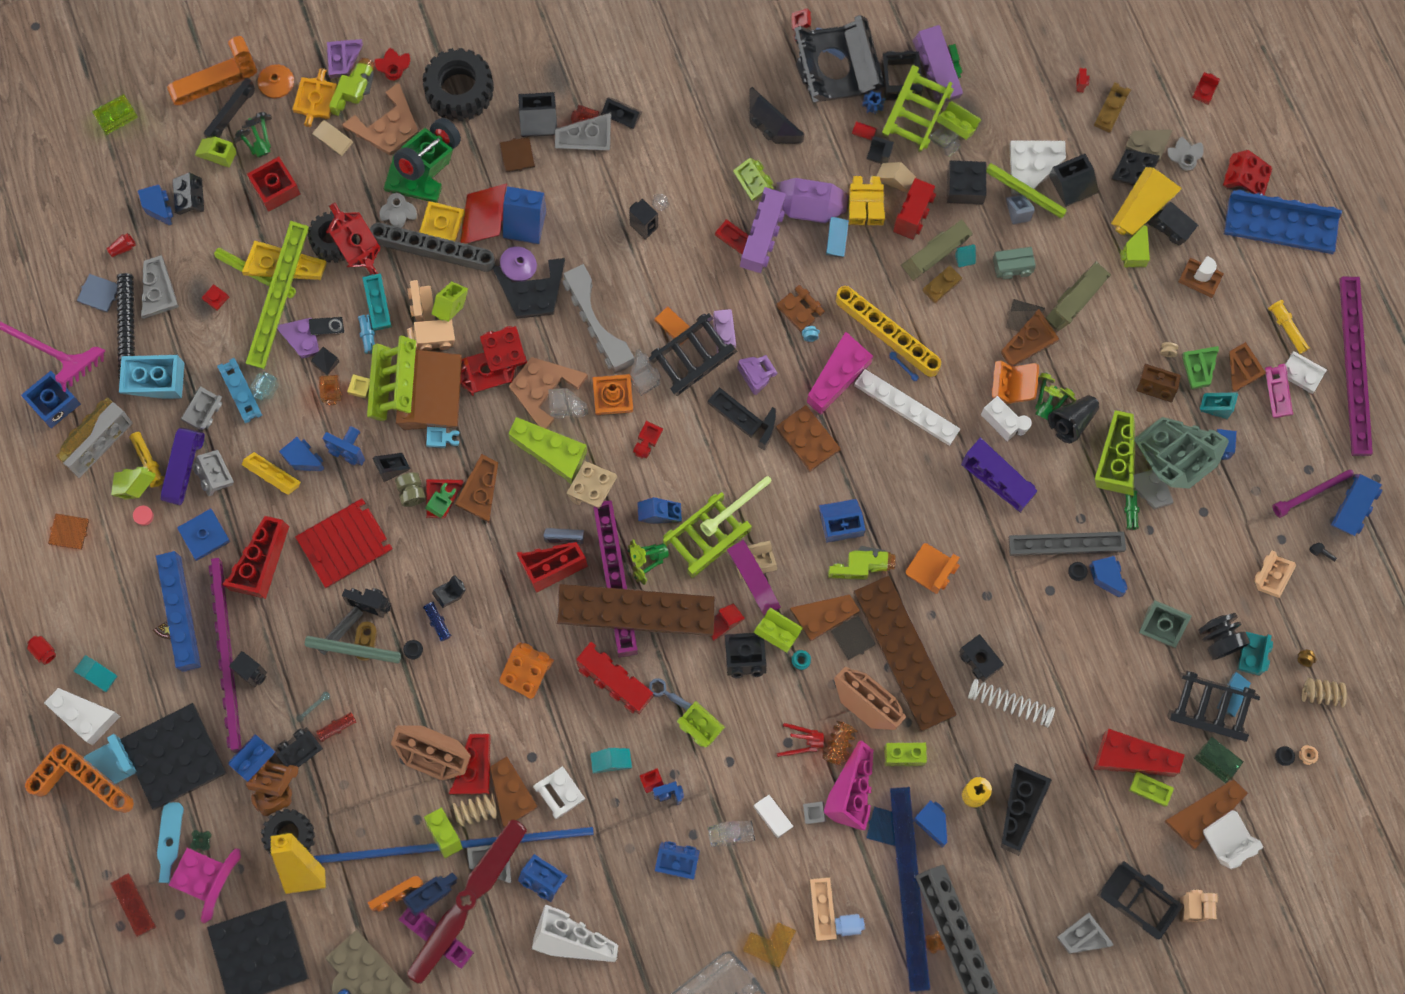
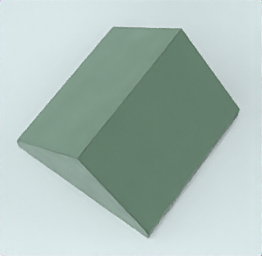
[1139,600,1192,648]

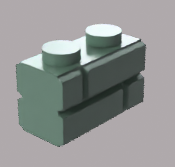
[993,247,1036,279]

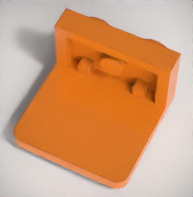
[992,361,1039,404]
[905,543,960,594]
[499,642,554,699]

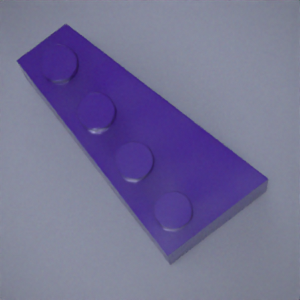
[961,437,1037,513]

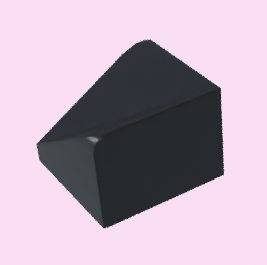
[311,347,339,376]

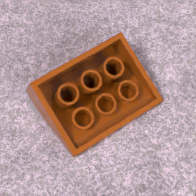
[396,350,462,430]

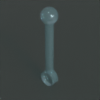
[296,692,330,722]

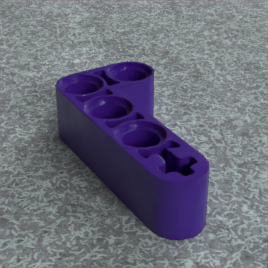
[160,428,205,505]

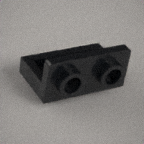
[173,172,204,215]

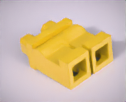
[848,176,885,225]

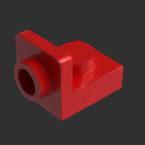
[1192,72,1221,105]

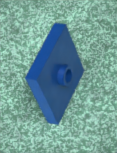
[177,509,230,561]

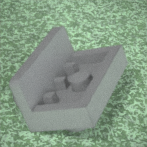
[180,386,222,431]

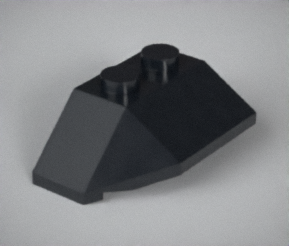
[749,87,804,144]

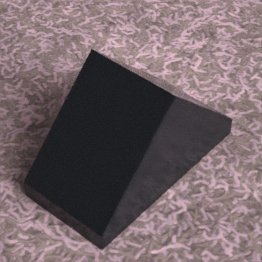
[372,453,411,482]

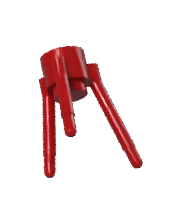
[777,723,824,757]

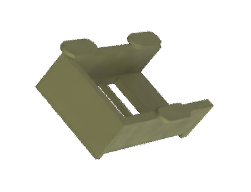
[901,220,973,281]
[1046,261,1111,331]

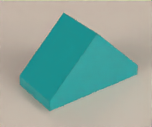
[1200,392,1238,419]
[74,655,118,692]
[590,748,632,774]

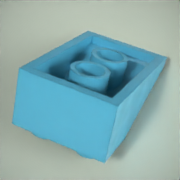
[119,355,184,399]

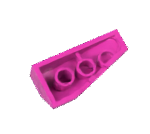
[823,741,873,830]

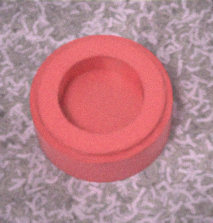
[133,506,154,526]

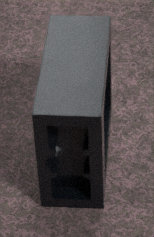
[881,50,923,101]

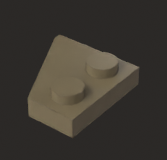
[1125,130,1172,163]

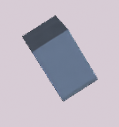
[1006,195,1034,224]

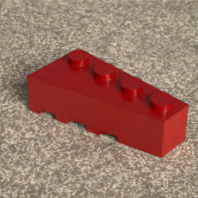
[222,516,290,599]
[1093,729,1185,777]

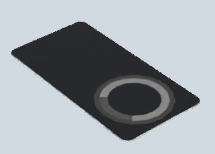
[309,317,344,335]

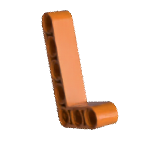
[167,36,257,106]
[25,744,134,813]

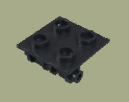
[1112,149,1160,184]

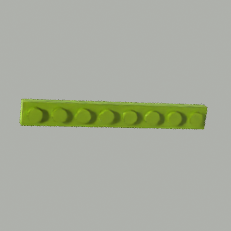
[246,221,309,370]

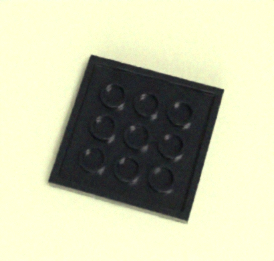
[120,703,227,810]
[207,900,309,994]

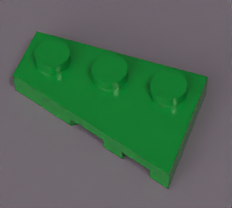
[383,155,442,203]

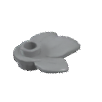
[1167,137,1204,171]
[380,193,417,228]

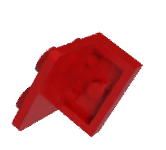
[1223,150,1272,196]
[480,326,526,372]

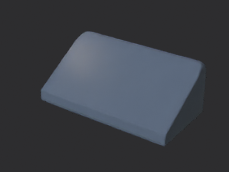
[544,528,584,544]

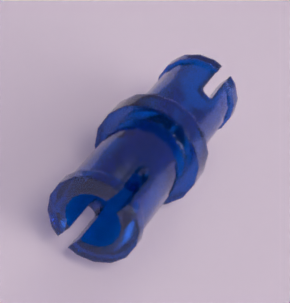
[423,602,452,642]

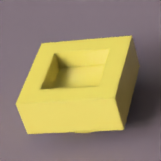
[347,374,370,399]

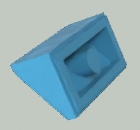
[826,217,849,257]
[1217,672,1251,717]

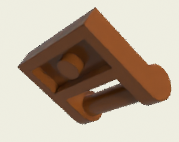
[245,760,299,797]

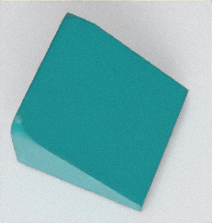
[955,244,976,267]

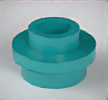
[792,650,811,670]

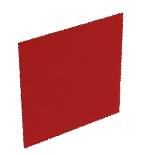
[460,183,507,244]

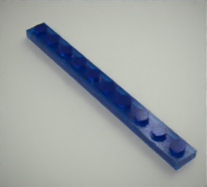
[889,787,930,992]

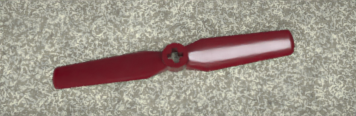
[407,820,527,984]

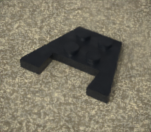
[493,258,565,319]

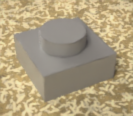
[803,802,827,824]

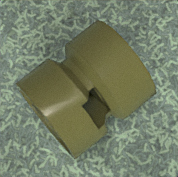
[395,472,426,507]

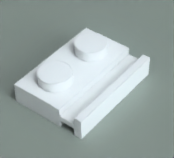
[1285,351,1326,394]

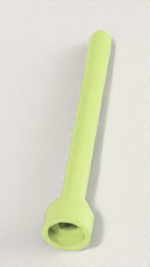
[700,476,771,536]

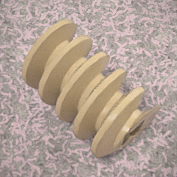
[1302,678,1347,708]
[453,794,497,827]

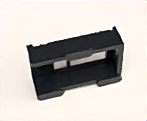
[1097,861,1184,940]

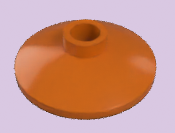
[258,64,294,98]

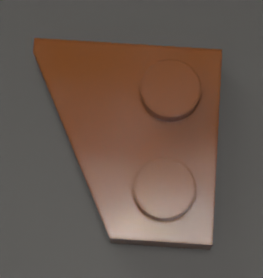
[1229,342,1266,393]

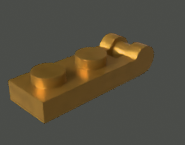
[1094,82,1131,133]

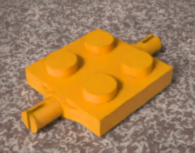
[293,68,337,127]

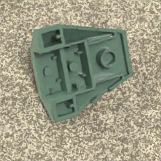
[1135,417,1229,489]

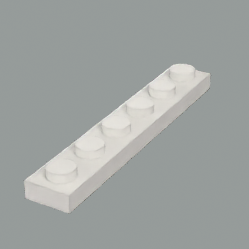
[854,369,960,446]

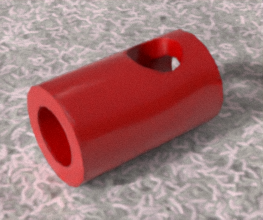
[852,121,877,141]

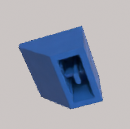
[819,499,866,543]

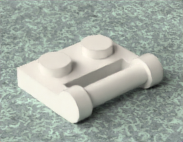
[533,766,585,819]

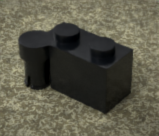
[1146,201,1198,246]

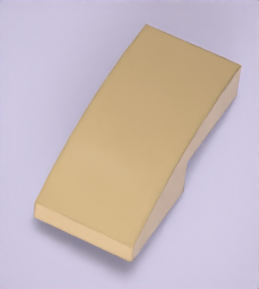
[312,120,353,156]

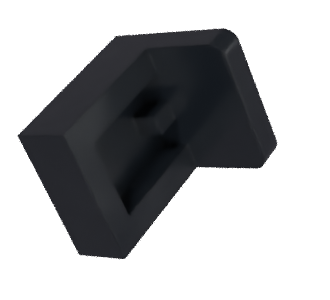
[432,575,466,608]

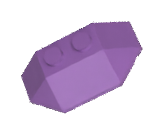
[775,178,849,223]

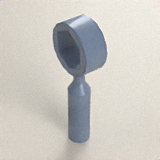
[649,678,692,710]

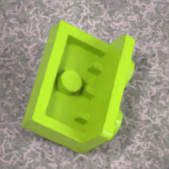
[677,701,725,748]

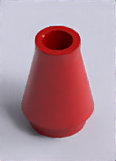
[106,233,136,257]

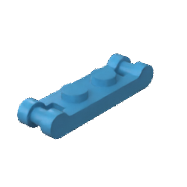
[217,358,263,424]

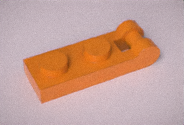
[368,876,424,912]

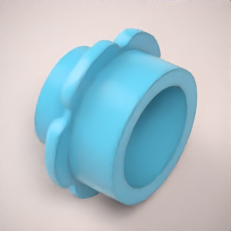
[802,326,820,342]

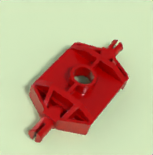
[326,202,381,275]
[460,352,527,396]

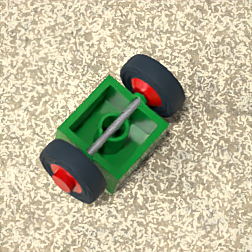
[393,118,461,182]

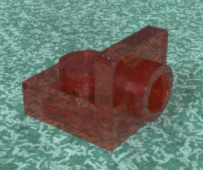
[570,105,599,124]

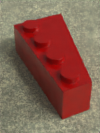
[576,641,654,714]

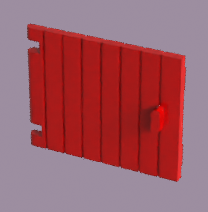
[295,498,393,588]

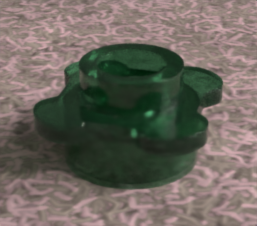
[190,830,212,851]

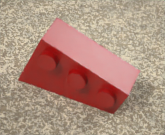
[516,542,588,593]

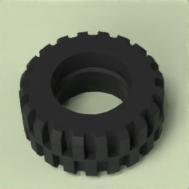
[422,48,494,121]

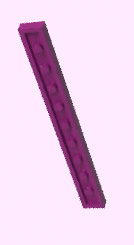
[1339,276,1373,456]
[209,558,242,753]

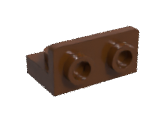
[1136,364,1181,402]

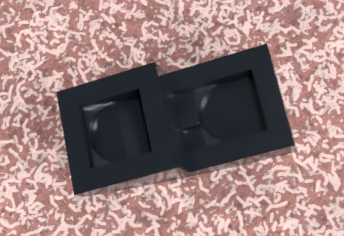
[758,407,776,451]

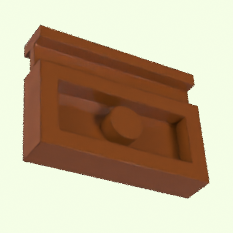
[1178,258,1224,298]

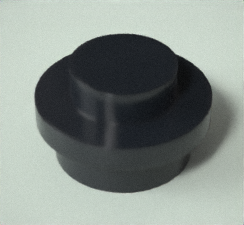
[1068,562,1088,581]
[403,640,423,660]
[1275,746,1295,766]

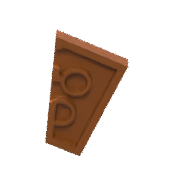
[1001,309,1059,367]
[455,454,498,523]
[790,594,860,642]
[490,756,538,828]

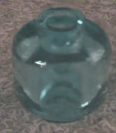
[250,371,279,401]

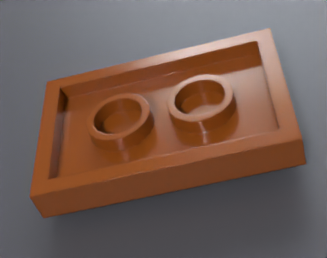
[776,405,841,472]

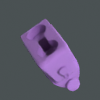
[737,355,778,395]

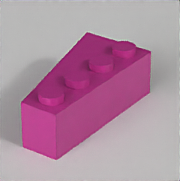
[807,331,873,415]

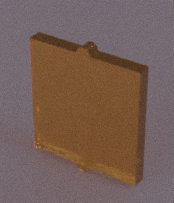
[48,514,89,550]

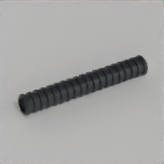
[117,273,135,379]

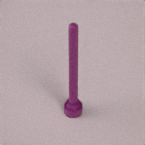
[1272,469,1354,518]

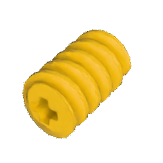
[962,777,992,808]

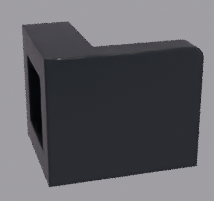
[867,136,894,164]

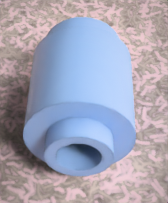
[835,914,865,936]

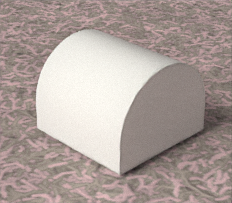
[1194,256,1217,282]

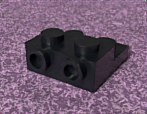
[342,588,392,618]
[725,633,767,678]

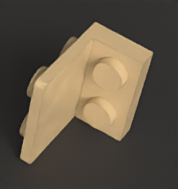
[566,461,617,508]

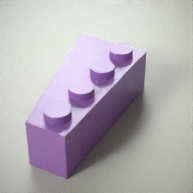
[912,25,963,103]
[740,187,786,273]

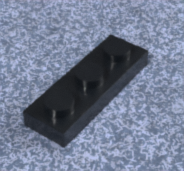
[707,387,763,438]

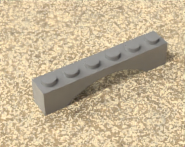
[562,264,635,374]

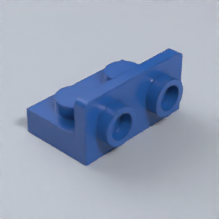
[228,735,275,782]
[652,781,684,805]
[655,841,700,879]
[518,854,567,902]

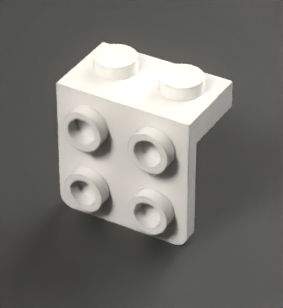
[1203,810,1263,869]

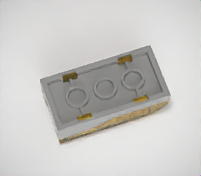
[56,397,133,478]

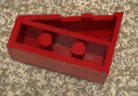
[893,178,937,240]

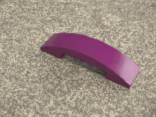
[727,540,781,616]
[399,908,474,970]

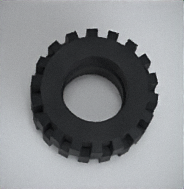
[307,211,357,263]
[261,809,315,856]

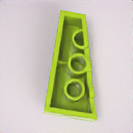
[1095,410,1135,496]
[509,417,587,484]

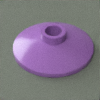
[500,247,537,281]

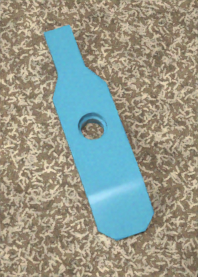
[157,802,184,883]

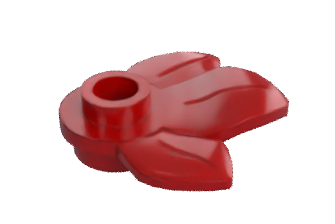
[374,48,411,81]

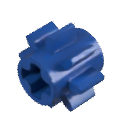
[862,90,885,115]

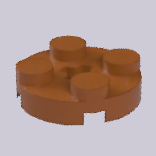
[251,784,292,816]

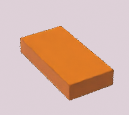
[654,306,690,345]

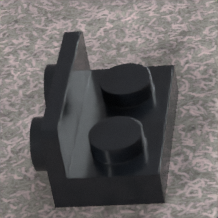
[275,727,323,768]

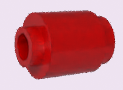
[27,636,57,665]

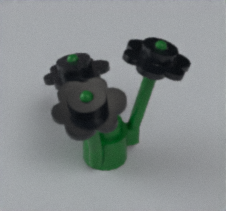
[234,112,272,158]

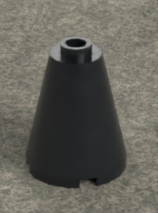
[1048,395,1099,444]

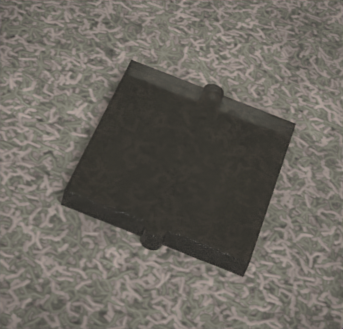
[1006,299,1045,332]
[831,615,876,660]

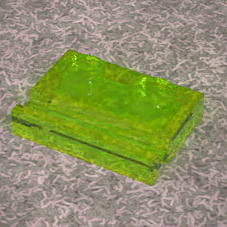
[92,94,138,135]

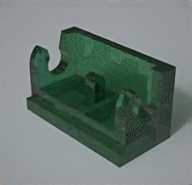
[1194,737,1244,783]

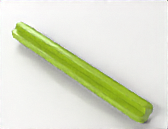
[986,163,1067,218]
[214,248,296,298]

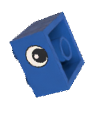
[21,371,81,428]

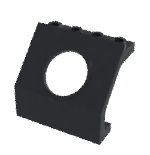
[794,15,885,103]

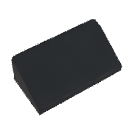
[600,97,642,129]

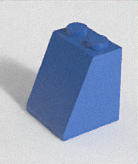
[503,186,547,244]

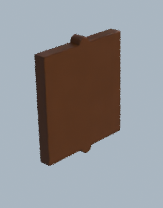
[500,137,535,173]

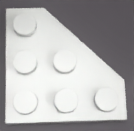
[1009,141,1066,194]

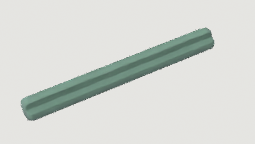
[304,636,401,663]

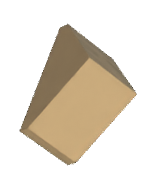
[877,162,916,193]

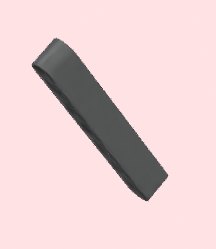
[370,223,495,272]

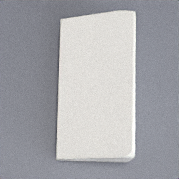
[753,795,793,839]

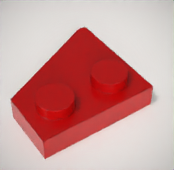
[426,479,464,518]

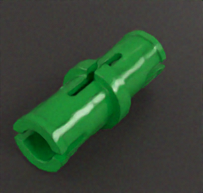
[1124,490,1140,530]

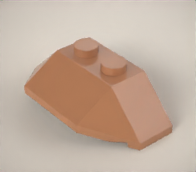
[834,667,906,730]
[391,725,471,781]

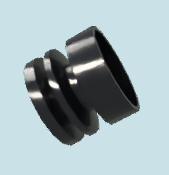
[1198,613,1251,660]

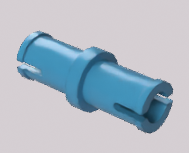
[358,315,375,354]

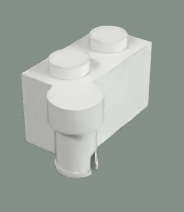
[981,396,1032,441]

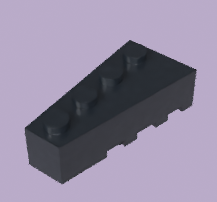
[1001,763,1052,856]

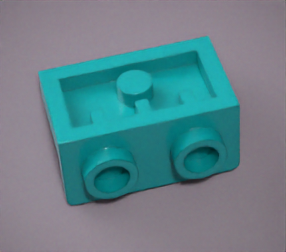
[1237,632,1273,676]

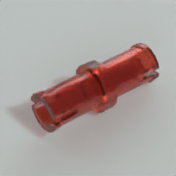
[316,712,357,742]

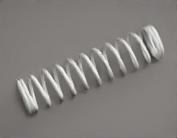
[968,679,1055,728]

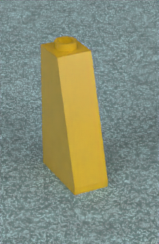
[1111,167,1181,235]
[271,833,326,894]

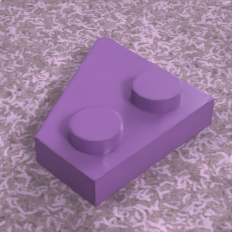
[327,39,363,78]
[277,317,319,358]

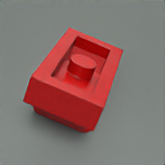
[710,603,745,641]

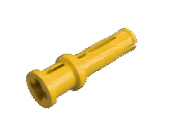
[1268,300,1310,354]
[129,432,165,488]

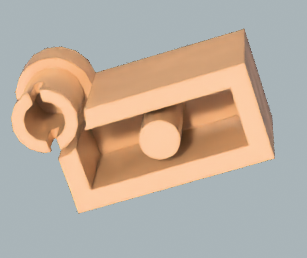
[407,319,455,351]
[1180,890,1218,922]

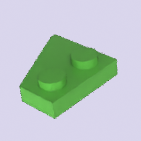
[1182,346,1219,389]

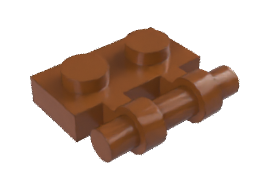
[776,285,825,333]

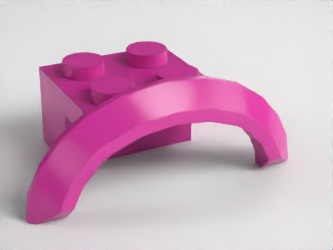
[169,848,241,923]

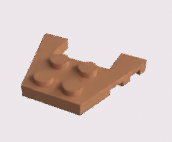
[342,83,419,156]
[509,357,588,429]

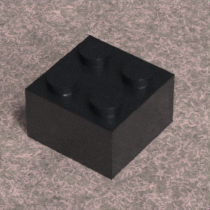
[947,160,986,205]

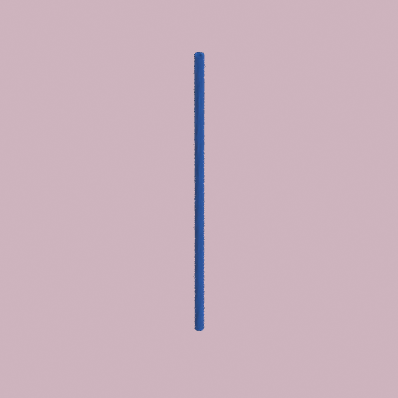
[313,827,594,863]

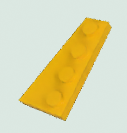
[242,240,327,280]

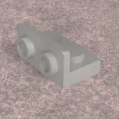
[193,450,234,496]

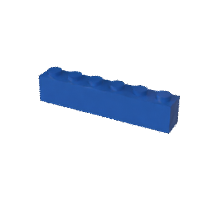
[156,551,201,672]

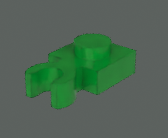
[948,44,962,78]
[425,483,456,518]

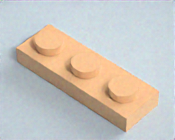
[810,878,837,941]

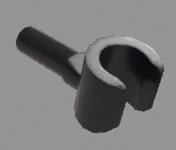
[1309,543,1337,562]

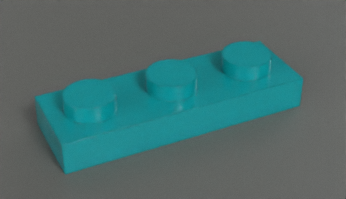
[362,273,392,331]

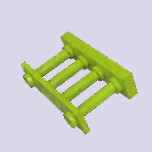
[881,65,954,152]
[367,335,416,421]
[663,492,752,579]

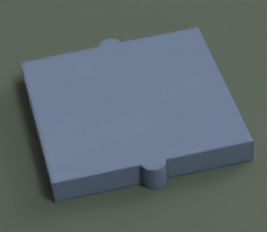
[77,274,118,313]

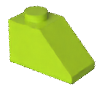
[1120,226,1150,267]

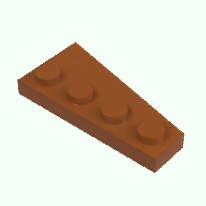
[1164,779,1248,850]

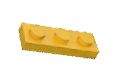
[242,452,301,495]

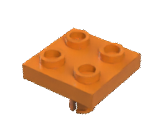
[593,374,633,415]

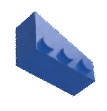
[1331,474,1382,536]

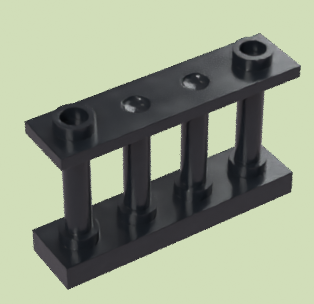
[648,313,738,396]
[1167,671,1260,742]

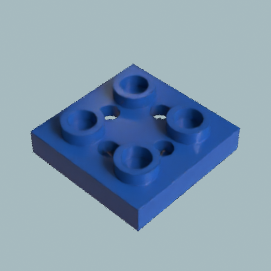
[322,426,365,466]

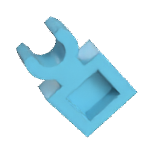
[426,427,460,448]

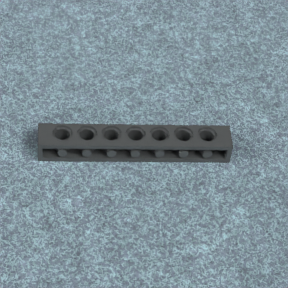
[915,865,999,994]

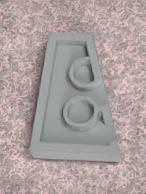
[555,113,611,150]

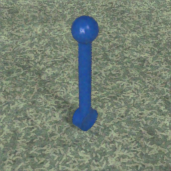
[889,352,919,381]

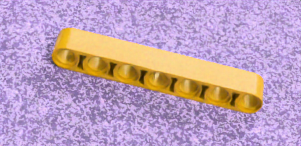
[836,286,941,377]

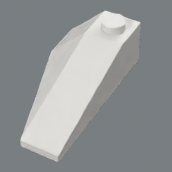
[532,905,618,962]

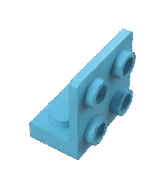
[84,734,136,790]

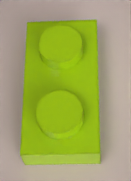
[1129,772,1174,807]

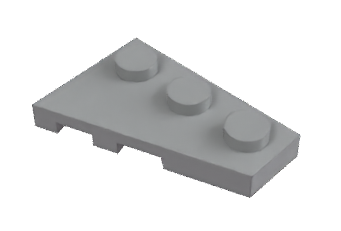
[141,255,179,319]

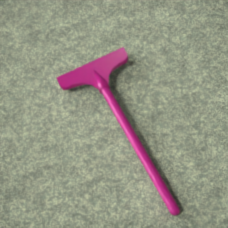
[0,321,105,392]

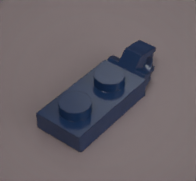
[403,872,457,917]

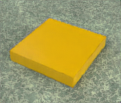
[419,201,465,241]

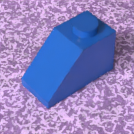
[913,800,947,848]

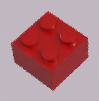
[247,156,300,212]

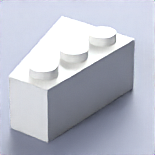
[44,688,120,746]

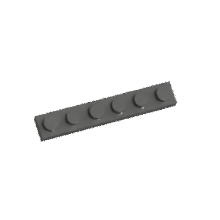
[1008,532,1126,556]

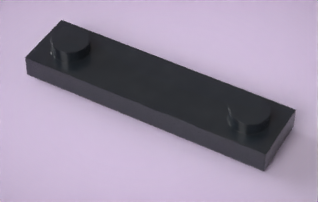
[204,77,255,138]

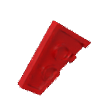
[449,734,491,795]

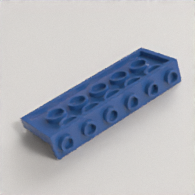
[1224,190,1342,254]

